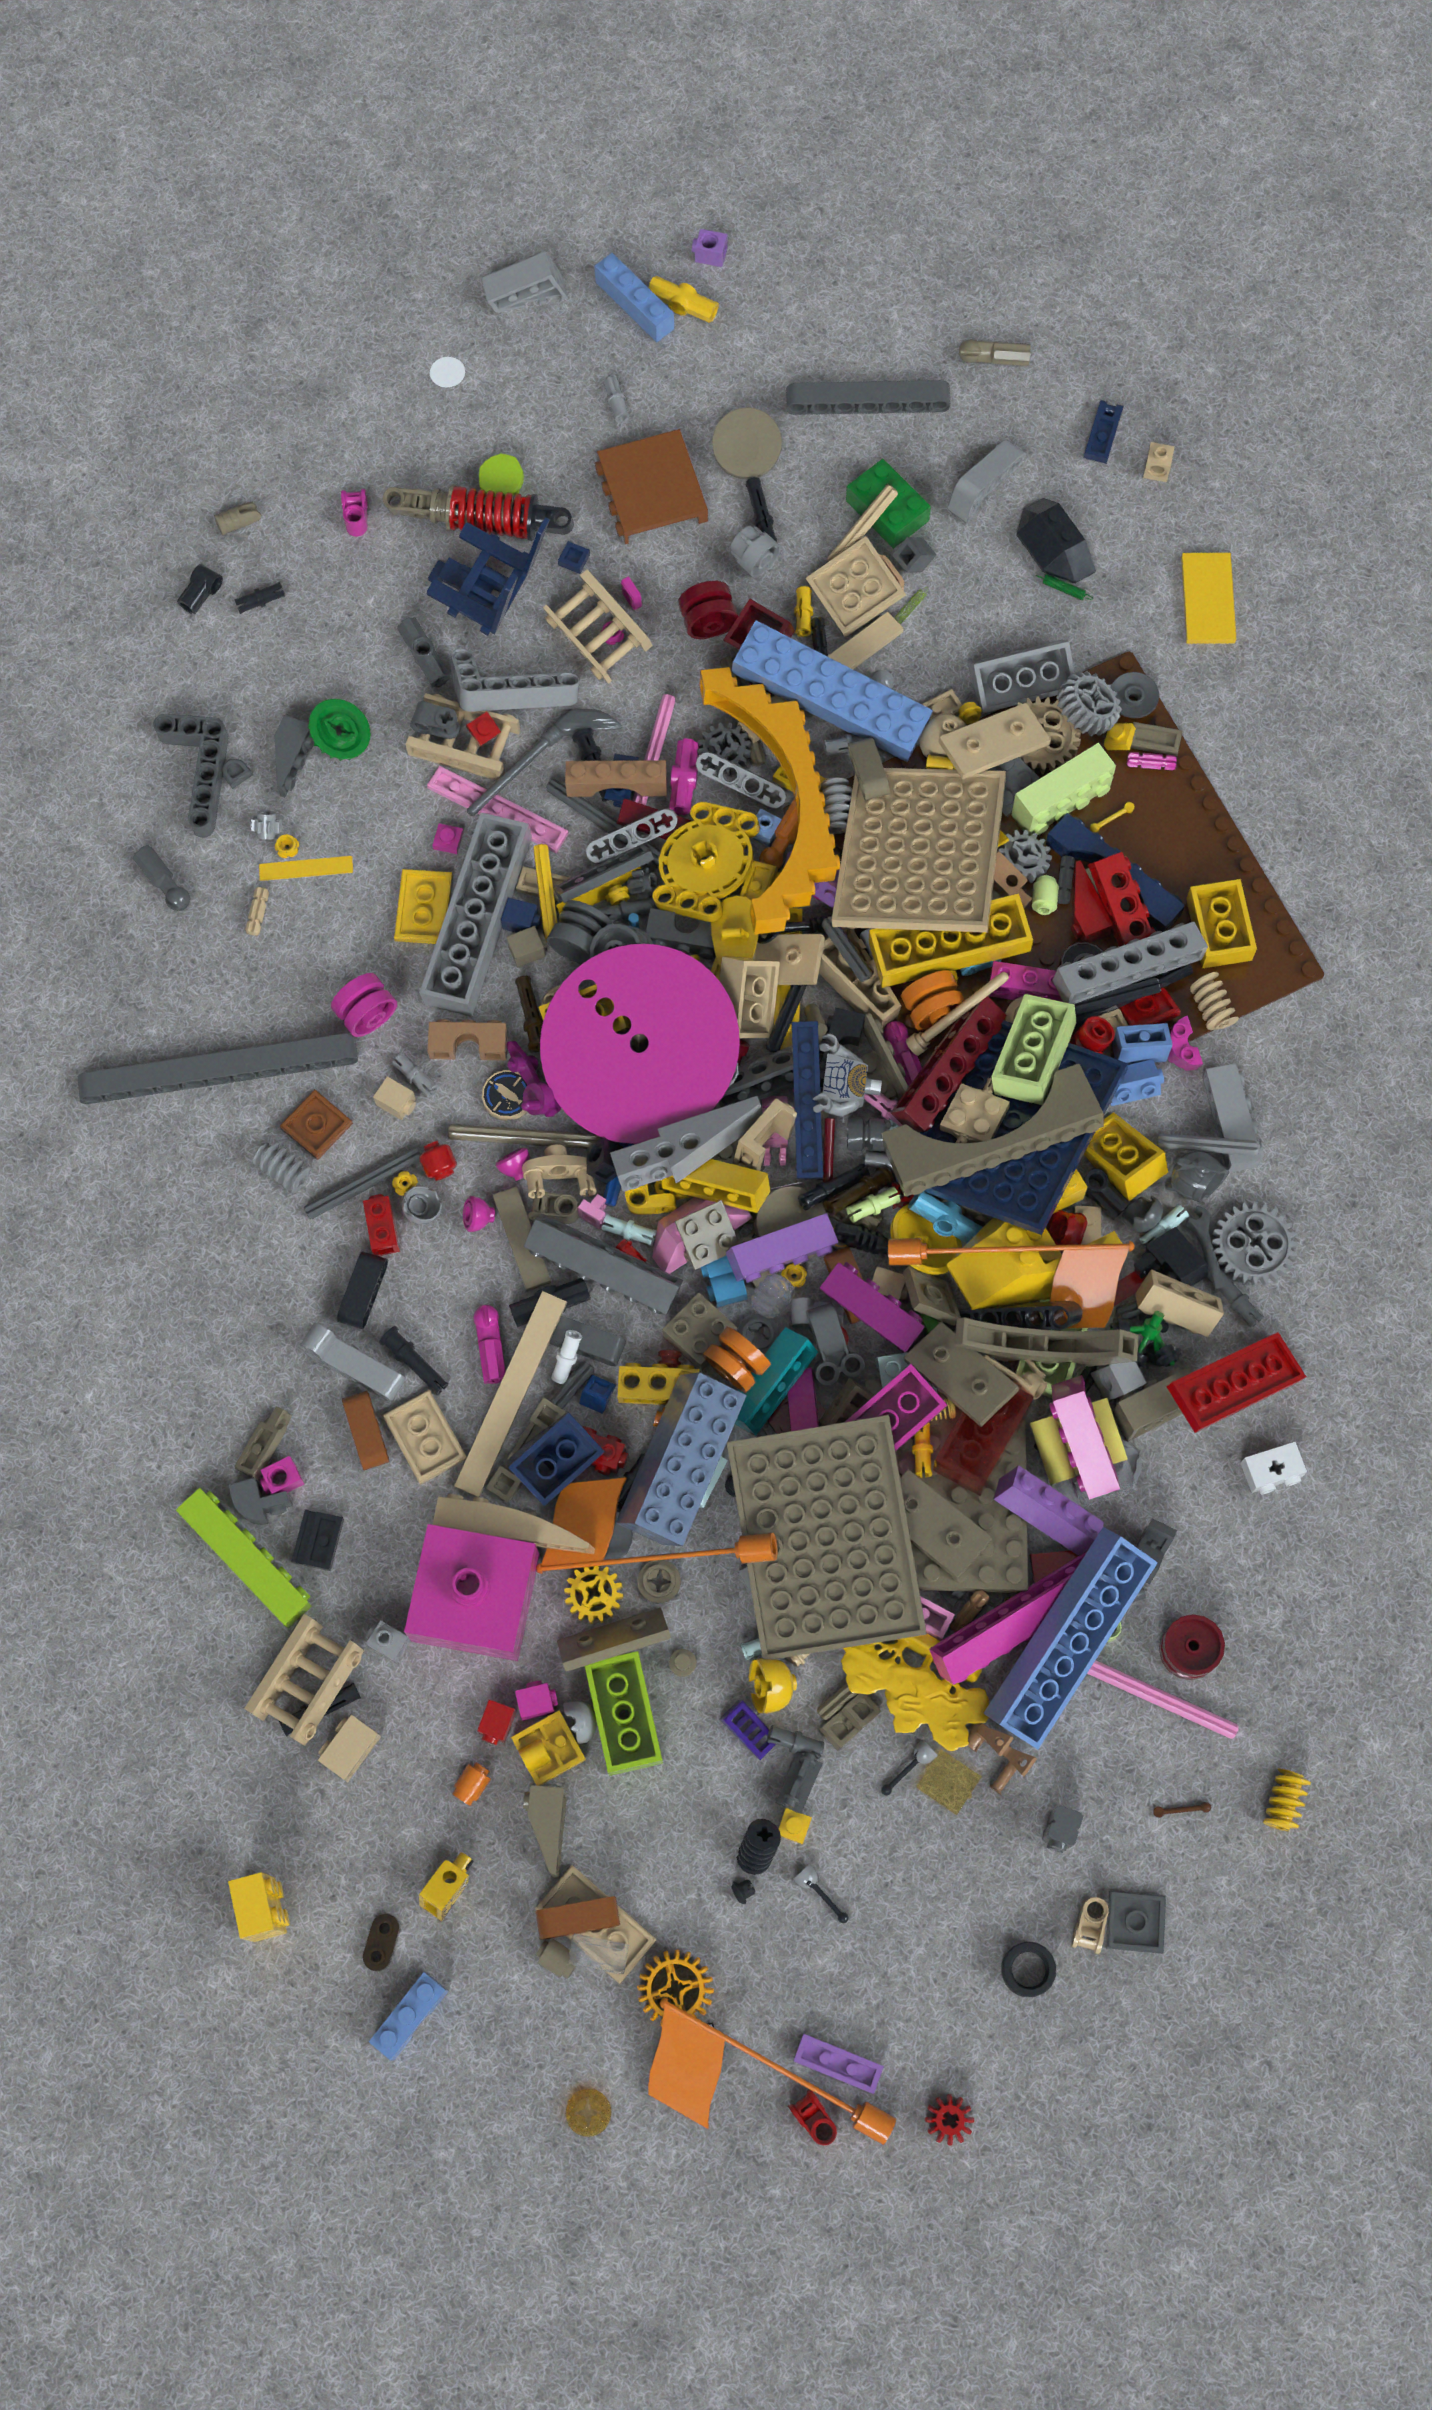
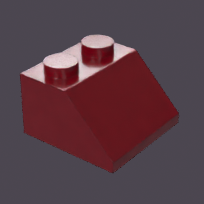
[723,598,795,650]

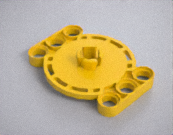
[652,802,760,922]

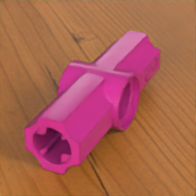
[669,738,699,816]

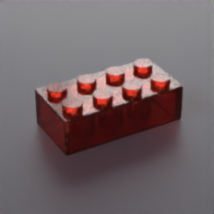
[933,1389,1034,1496]

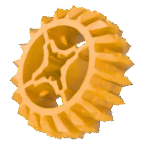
[637,1950,714,2026]

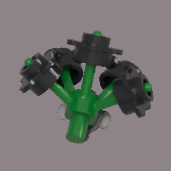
[1109,1311,1182,1369]

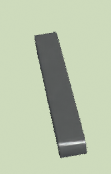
[786,380,950,415]

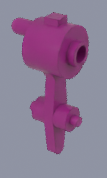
[507,1041,561,1117]

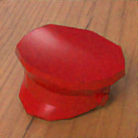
[1047,1210,1088,1254]

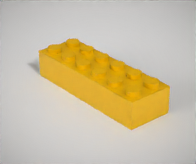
[869,894,1033,988]

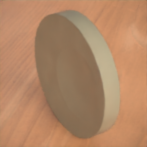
[712,408,782,479]
[754,1186,830,1263]

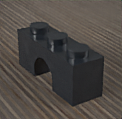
[819,1007,865,1087]

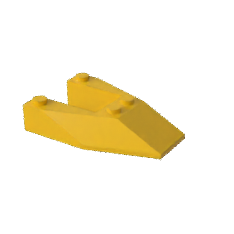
[946,1169,1128,1310]

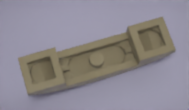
[486,1397,566,1503]

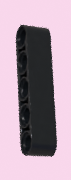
[959,1301,1083,1330]

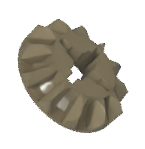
[637,1560,681,1604]

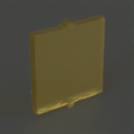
[916,1749,981,1815]

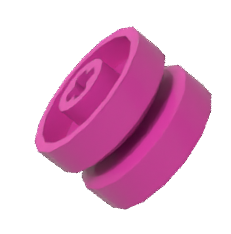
[331,973,397,1037]

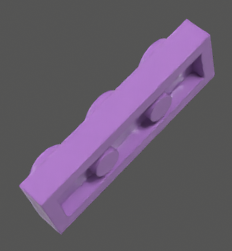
[793,2034,884,2094]

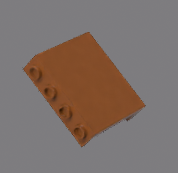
[594,429,708,544]

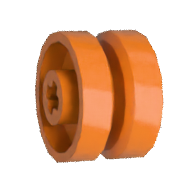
[901,971,965,1031]
[702,1326,771,1393]

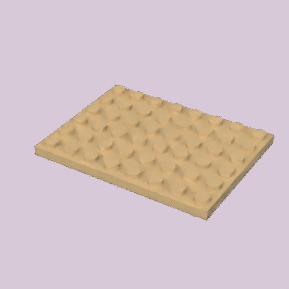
[832,768,1006,932]

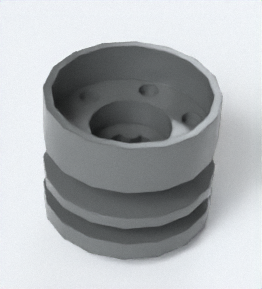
[546,900,612,964]

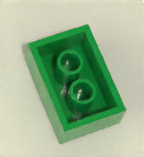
[846,458,931,549]

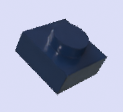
[558,541,590,574]

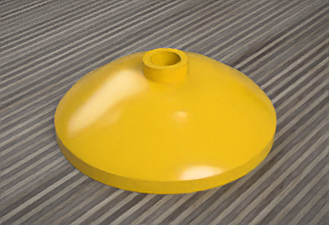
[890,1205,962,1275]

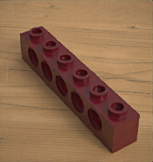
[890,996,1007,1132]

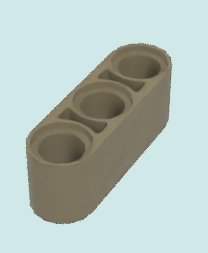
[848,737,890,800]

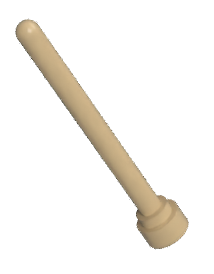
[906,972,1009,1056]

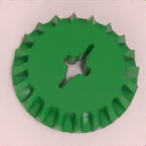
[307,699,371,761]

